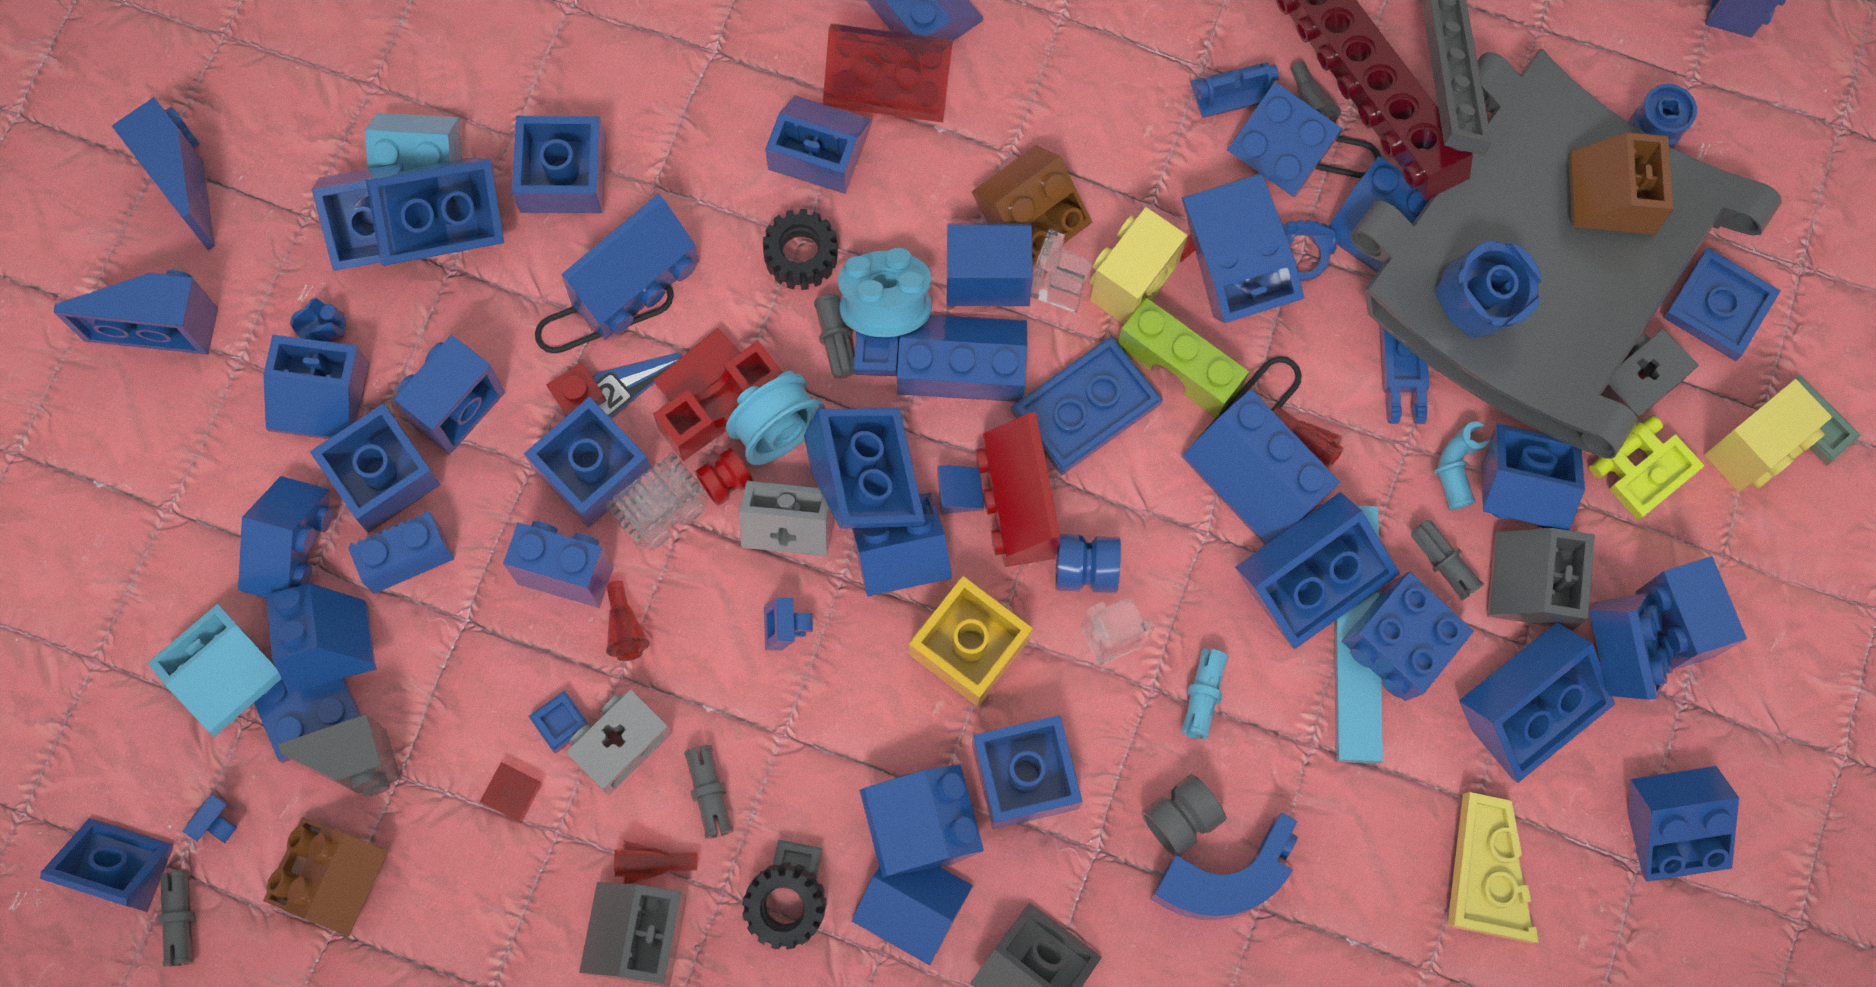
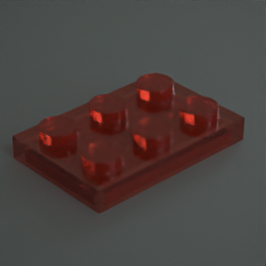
[823,23,953,123]

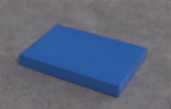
[1011,336,1163,476]

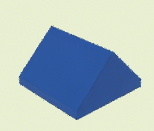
[946,223,1033,306]
[40,818,172,912]
[851,867,973,966]

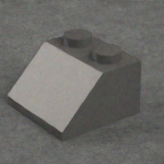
[278,714,401,796]
[970,903,1102,987]

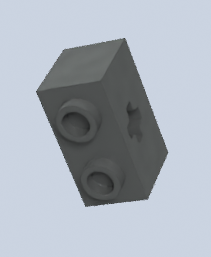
[1601,329,1699,419]

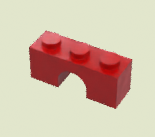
[653,340,783,461]

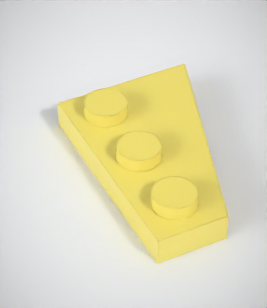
[1447,792,1539,944]

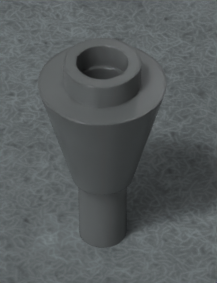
[1290,62,1341,123]

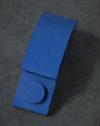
[1150,813,1298,920]

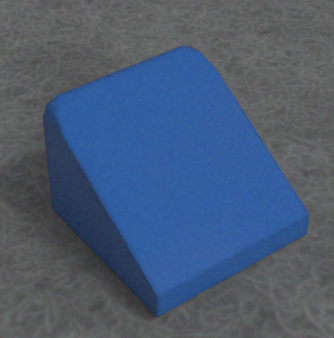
[937,465,984,514]

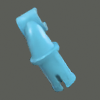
[1433,422,1490,511]

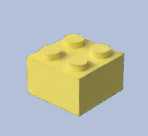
[1089,207,1188,325]
[1704,379,1832,493]

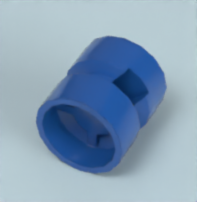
[1628,83,1697,148]
[1055,534,1121,594]

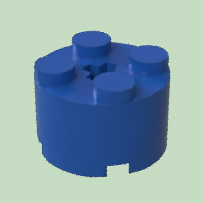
[1436,240,1542,338]

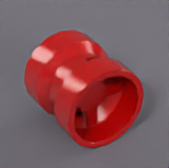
[695,447,753,506]

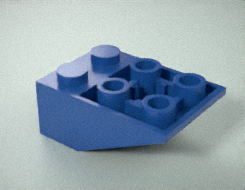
[1181,173,1305,323]

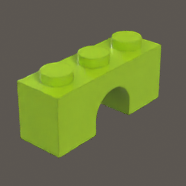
[1117,297,1249,418]

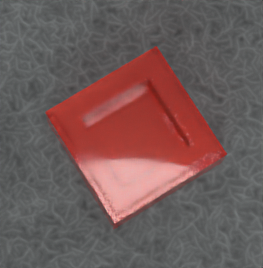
[480,762,542,823]

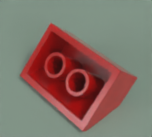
[975,412,1061,567]

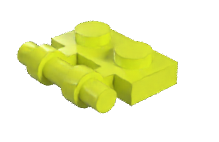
[1589,415,1705,521]

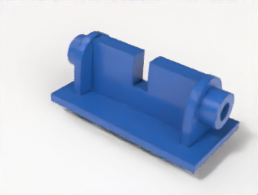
[1190,62,1279,118]

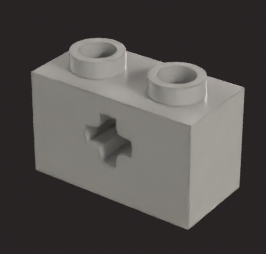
[739,481,833,556]
[566,689,672,796]

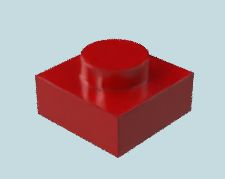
[546,363,607,416]

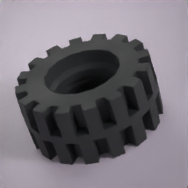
[763,209,838,290]
[742,862,827,950]

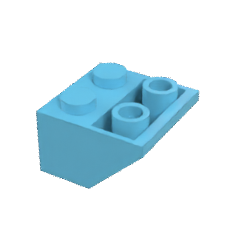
[364,113,461,170]
[147,604,281,737]

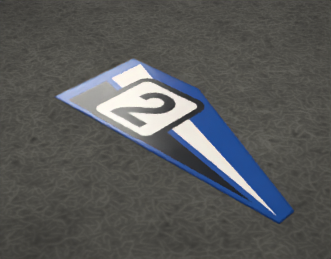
[592,352,682,418]

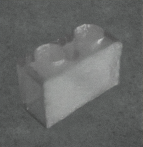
[605,452,708,552]

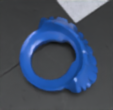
[1282,220,1338,282]

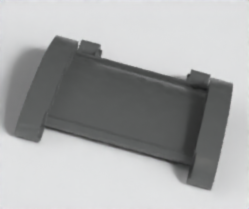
[1350,49,1782,459]

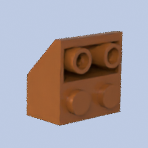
[1568,132,1674,235]
[971,145,1093,267]
[263,817,388,936]

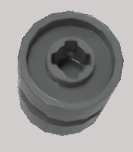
[1141,774,1227,857]

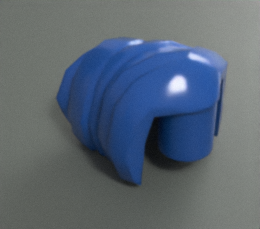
[290,297,346,342]

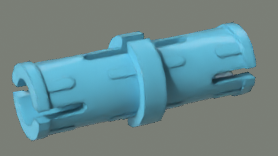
[1181,648,1229,740]

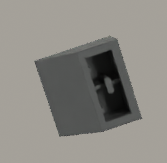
[1487,528,1595,630]
[579,882,686,987]

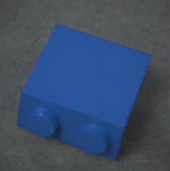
[503,521,613,608]
[1341,571,1474,701]

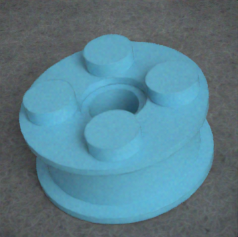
[838,248,932,337]
[726,370,826,465]

